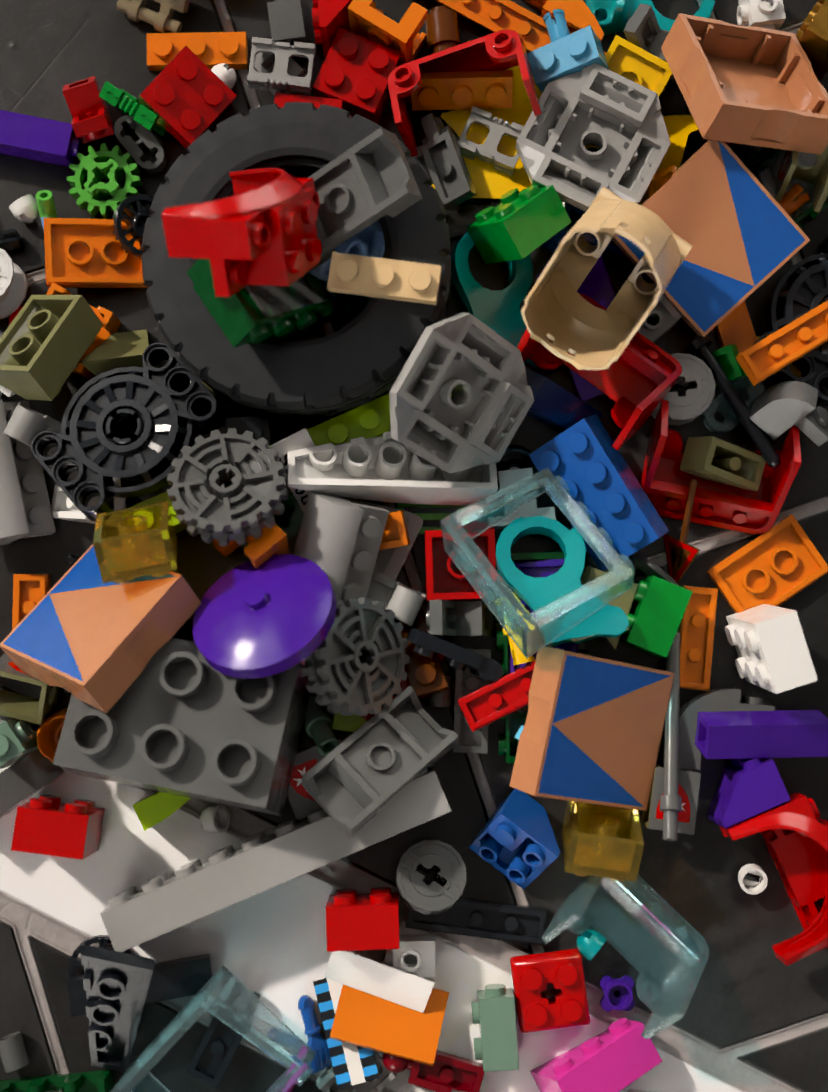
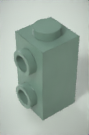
[0,719,39,769]
[471,984,519,1072]

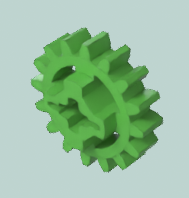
[67,143,143,219]

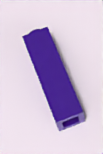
[0,110,84,167]
[695,710,828,759]

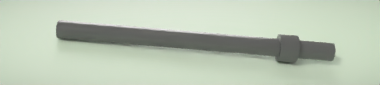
[660,632,682,841]

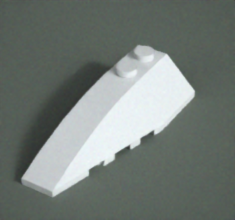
[287,431,498,506]

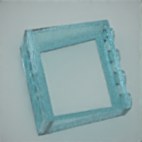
[440,468,635,658]
[110,965,315,1092]

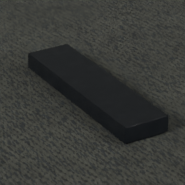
[405,897,548,946]
[67,954,214,1017]

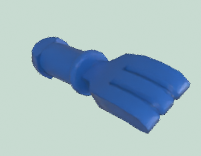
[298,995,332,1074]

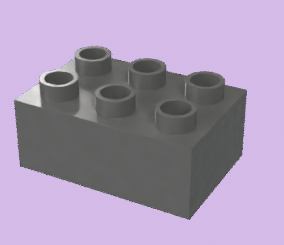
[53,638,311,817]

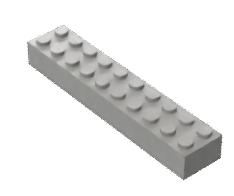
[100,766,451,952]

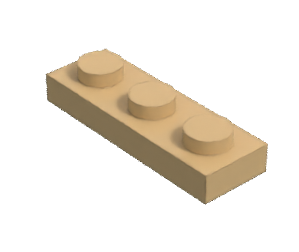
[327,252,442,305]

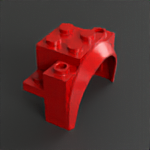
[161,168,322,297]
[719,792,828,966]

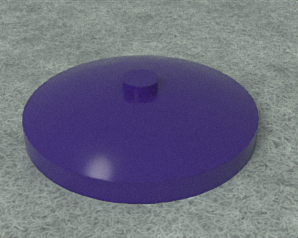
[193,554,337,679]

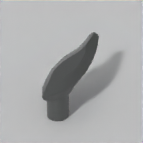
[618,552,679,586]

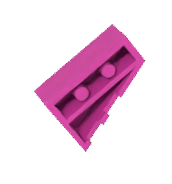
[530,1018,662,1092]

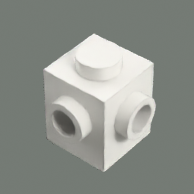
[737,0,786,30]
[386,934,436,978]

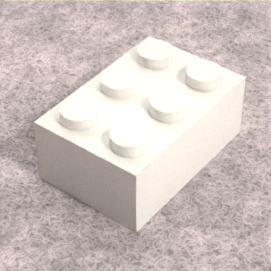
[725,604,818,694]

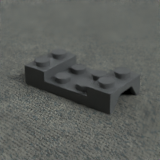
[308,127,423,272]
[302,686,458,838]

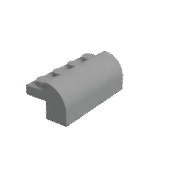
[0,399,56,545]
[293,491,389,602]

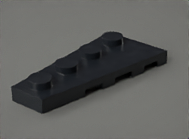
[81,945,156,1073]

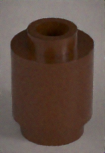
[425,6,461,54]

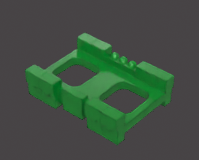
[99,81,168,137]

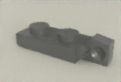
[420,113,477,210]

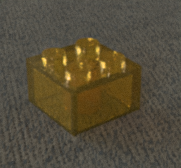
[93,501,177,584]
[562,801,644,882]

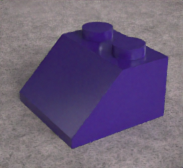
[707,758,791,828]

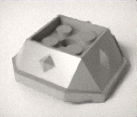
[516,63,671,212]
[389,312,534,473]

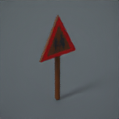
[663,479,700,584]

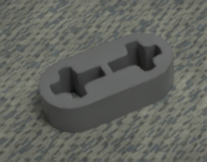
[114,115,167,175]

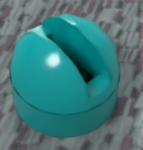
[576,929,607,961]

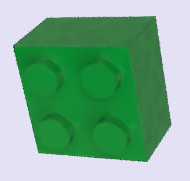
[466,184,571,264]
[618,575,693,658]

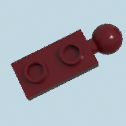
[382,1050,485,1092]

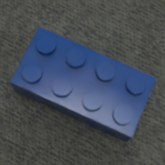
[529,414,669,571]

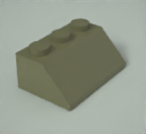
[0,295,103,401]

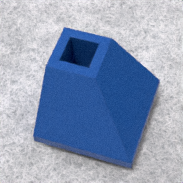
[468,788,560,890]

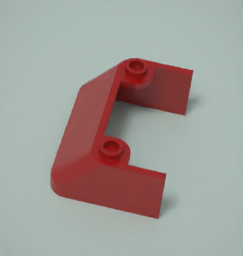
[387,29,542,157]
[517,293,682,451]
[640,399,802,534]

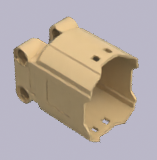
[521,186,693,371]

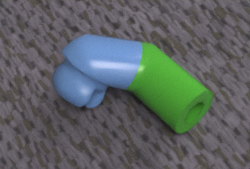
[35,190,58,231]

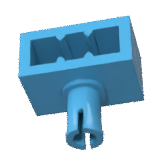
[526,9,609,93]

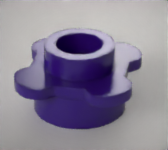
[599,975,635,1012]

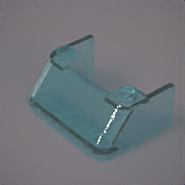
[541,856,709,1040]

